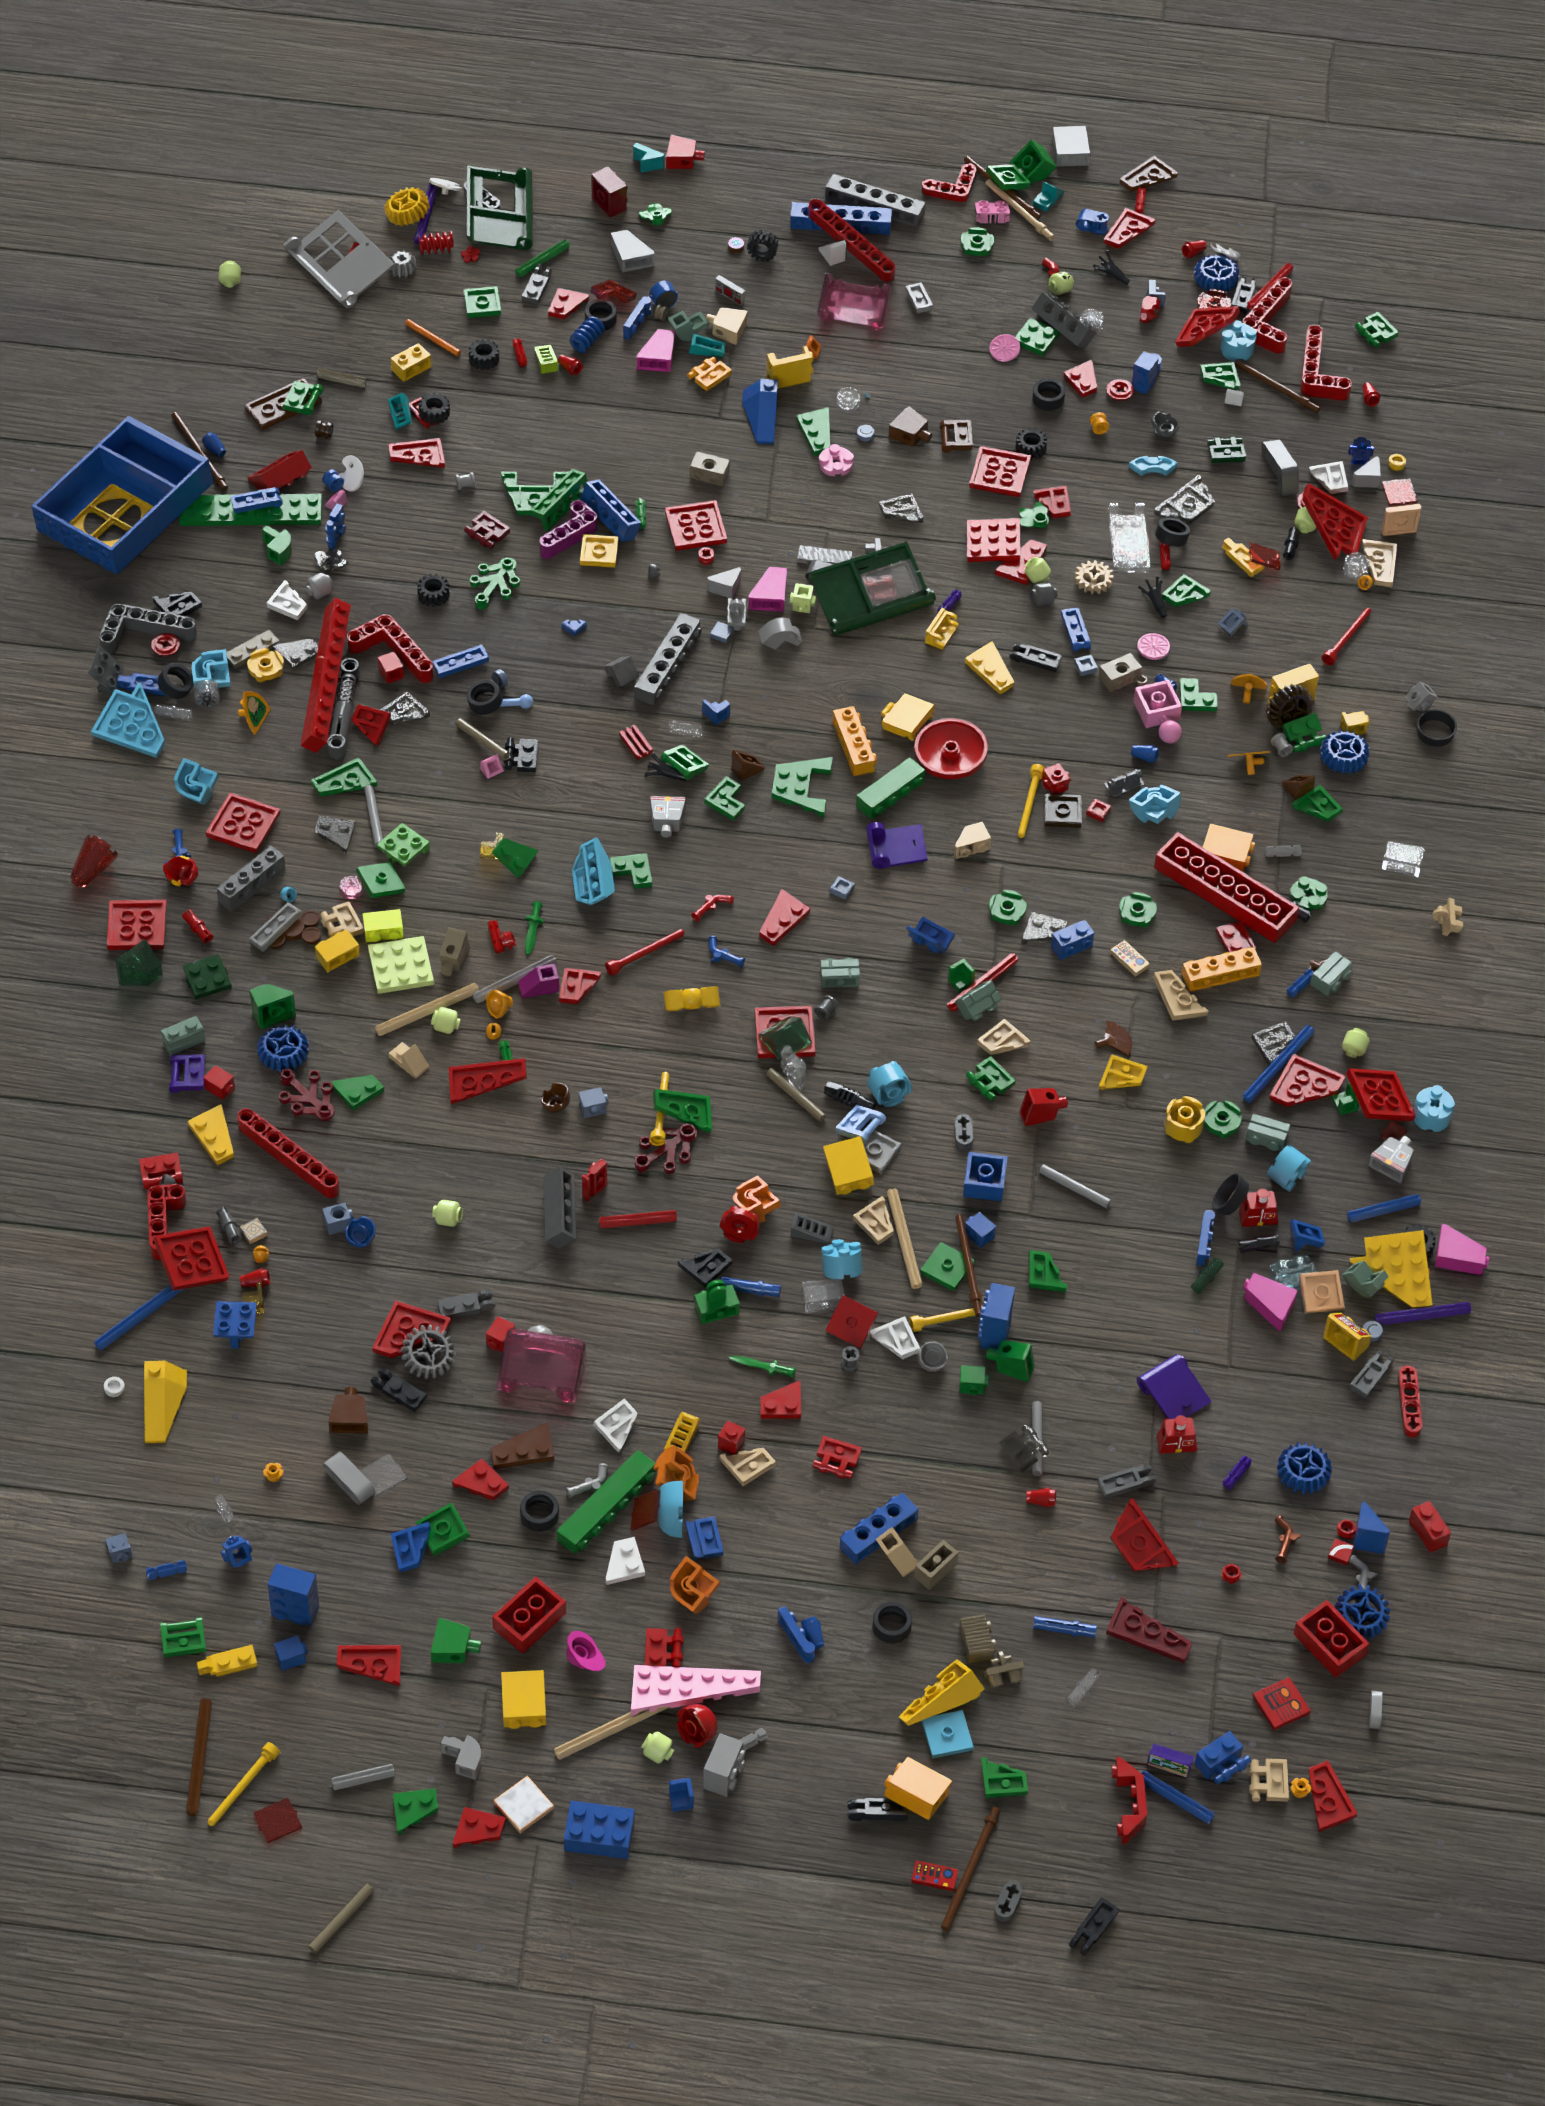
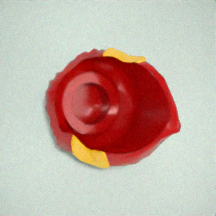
[163,855,199,887]

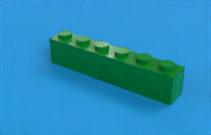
[557,1450,657,1555]

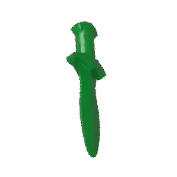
[525,901,544,955]
[729,1356,796,1378]

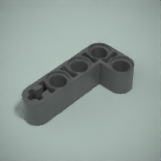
[1261,439,1299,497]

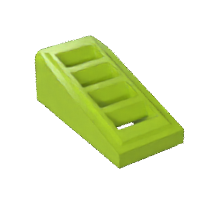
[534,345,558,374]

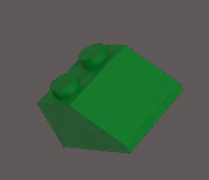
[1009,139,1057,183]
[250,984,296,1030]

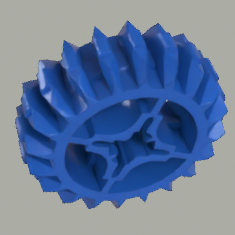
[1194,253,1240,293]
[1320,729,1370,775]
[257,1025,309,1073]
[1277,1442,1332,1495]
[1334,1584,1391,1639]

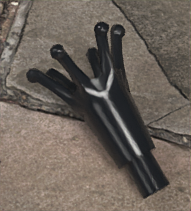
[1093,250,1130,285]
[1138,576,1167,618]
[644,752,686,781]

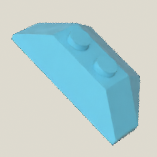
[572,837,615,905]

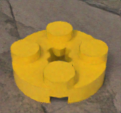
[247,648,284,682]

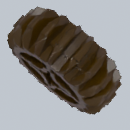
[1265,683,1314,731]

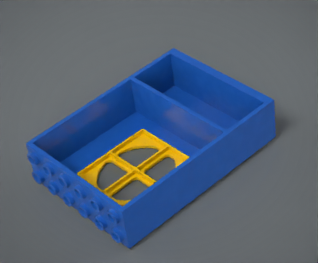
[31,416,213,574]

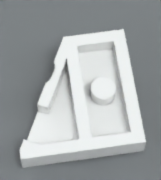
[267,580,307,621]

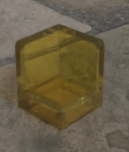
[480,833,503,859]
[242,1282,264,1313]

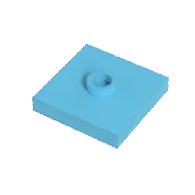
[921,1710,973,1759]

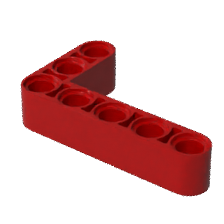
[1243,277,1292,354]
[1300,325,1352,400]
[347,614,434,683]

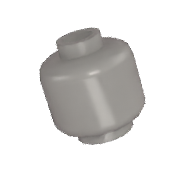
[306,573,333,599]

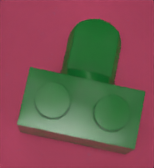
[694,1280,740,1325]

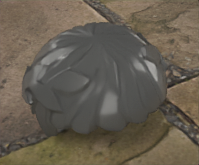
[1151,411,1180,437]

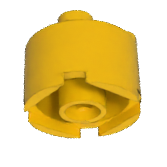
[1164,1096,1205,1143]

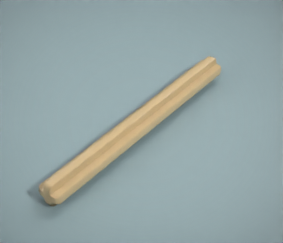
[375,983,479,1036]
[887,1188,922,1289]
[554,1706,669,1760]

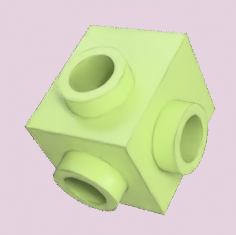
[790,583,816,613]

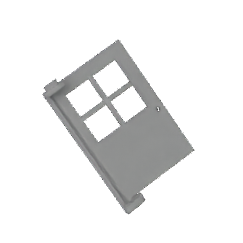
[283,209,395,308]

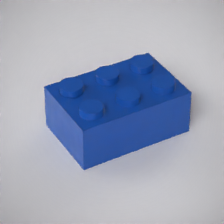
[977,1283,1015,1350]
[267,1563,319,1626]
[564,1800,635,1859]

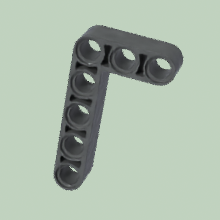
[99,604,197,654]

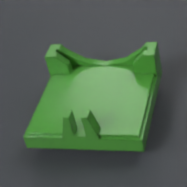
[377,823,430,867]

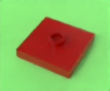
[825,1295,879,1349]

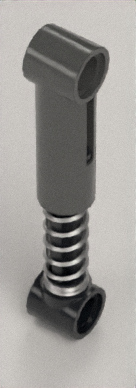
[327,658,360,760]

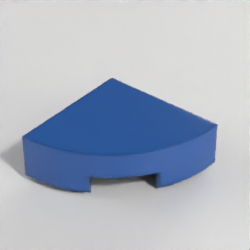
[562,620,587,636]

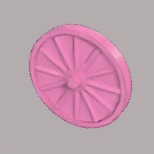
[989,334,1020,362]
[1137,633,1170,660]

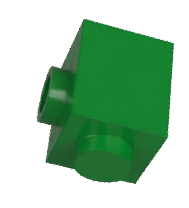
[959,1365,989,1395]

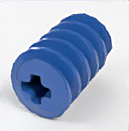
[569,317,605,353]

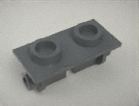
[1104,769,1145,797]

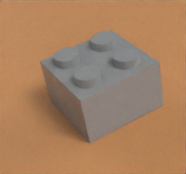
[703,1733,746,1797]

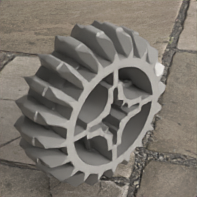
[401,1325,456,1379]

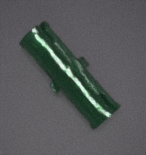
[1191,1257,1224,1294]

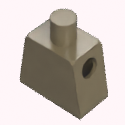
[439,927,470,976]

